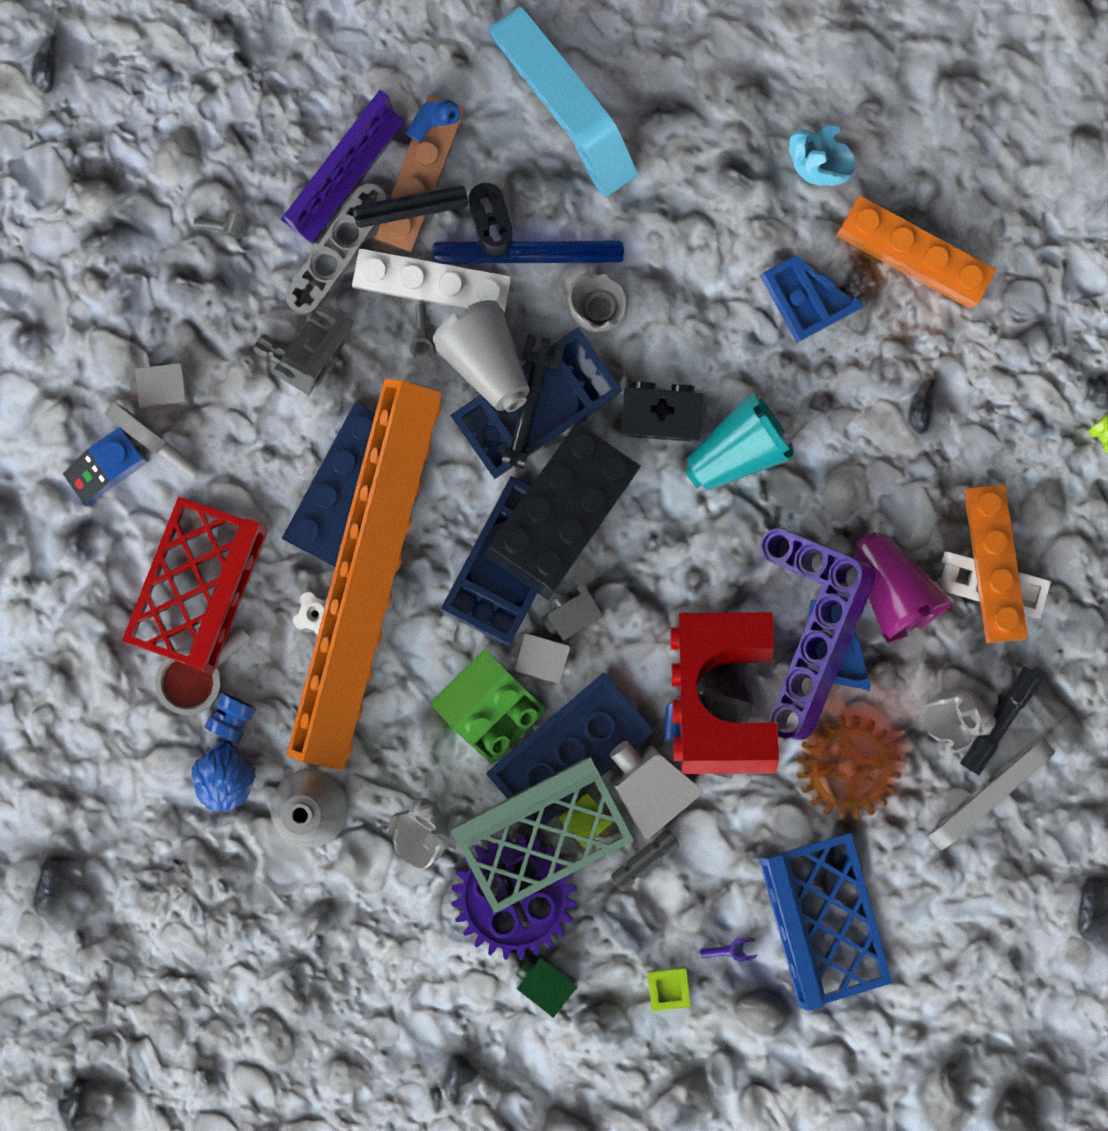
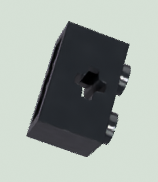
[620,381,703,442]

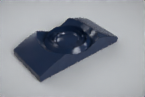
[450,327,622,480]
[440,476,538,647]

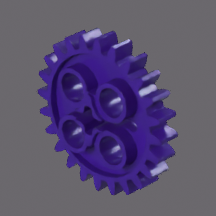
[451,832,577,960]

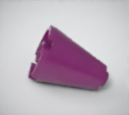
[853,532,953,644]

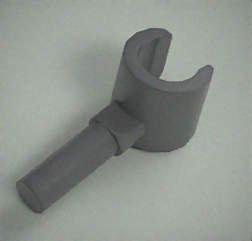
[193,212,250,239]
[410,304,434,358]

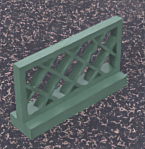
[450,756,634,914]

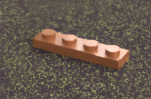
[375,94,465,254]

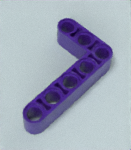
[760,528,875,740]

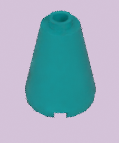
[685,391,797,491]

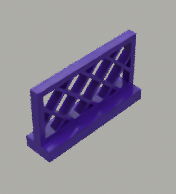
[280,90,406,245]

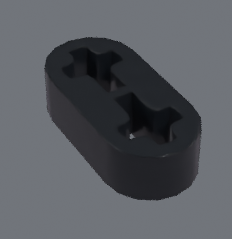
[468,183,513,256]

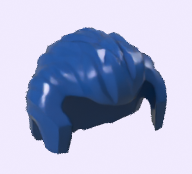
[191,740,256,812]

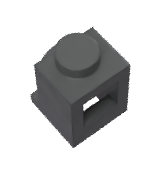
[541,583,603,641]

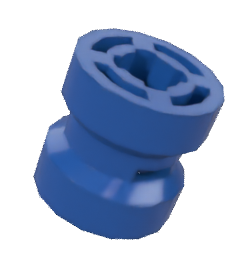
[204,692,256,744]

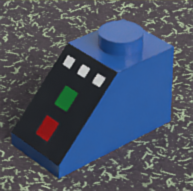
[63,427,149,506]

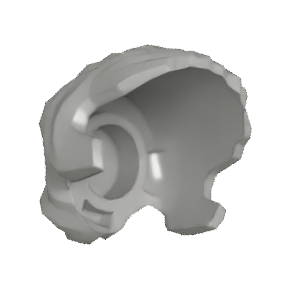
[921,689,996,752]
[386,798,450,870]

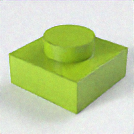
[558,792,612,848]
[647,966,691,1012]

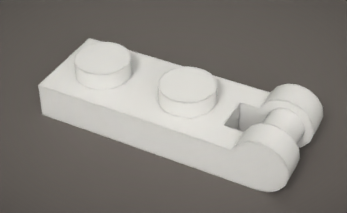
[936,551,1051,619]

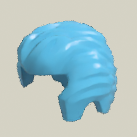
[789,125,856,186]

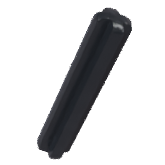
[353,185,469,228]

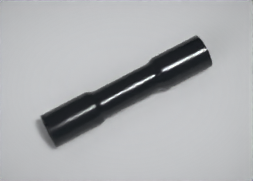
[960,666,1043,776]

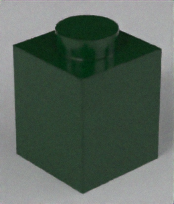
[515,953,578,1018]

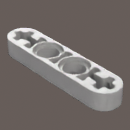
[286,184,387,316]
[928,736,1055,850]

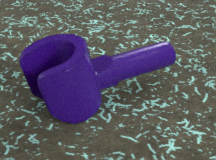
[700,937,758,962]

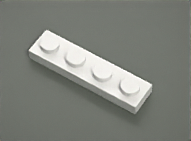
[352,248,511,314]

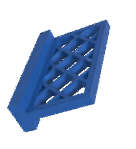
[758,833,892,1011]

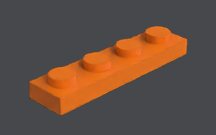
[964,484,1028,644]

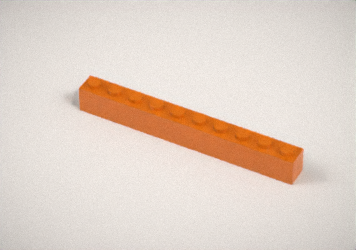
[286,378,442,771]

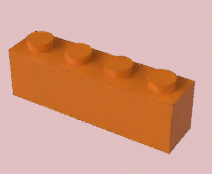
[836,195,997,309]

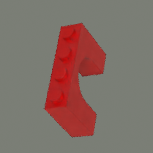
[670,612,779,774]

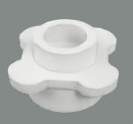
[293,592,327,635]

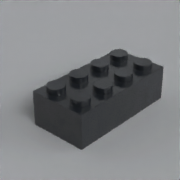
[484,422,641,600]

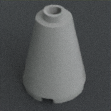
[433,300,529,412]
[270,770,348,848]

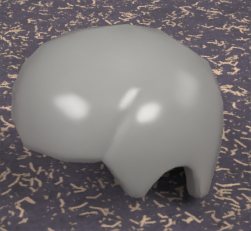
[568,272,628,332]

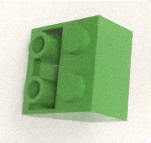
[430,649,547,764]

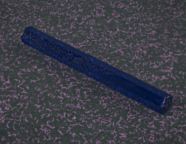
[432,240,624,264]

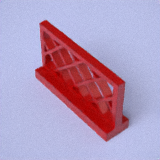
[122,496,268,675]

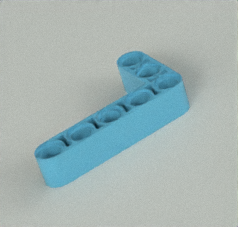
[488,6,638,198]

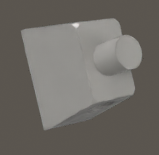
[610,741,704,840]

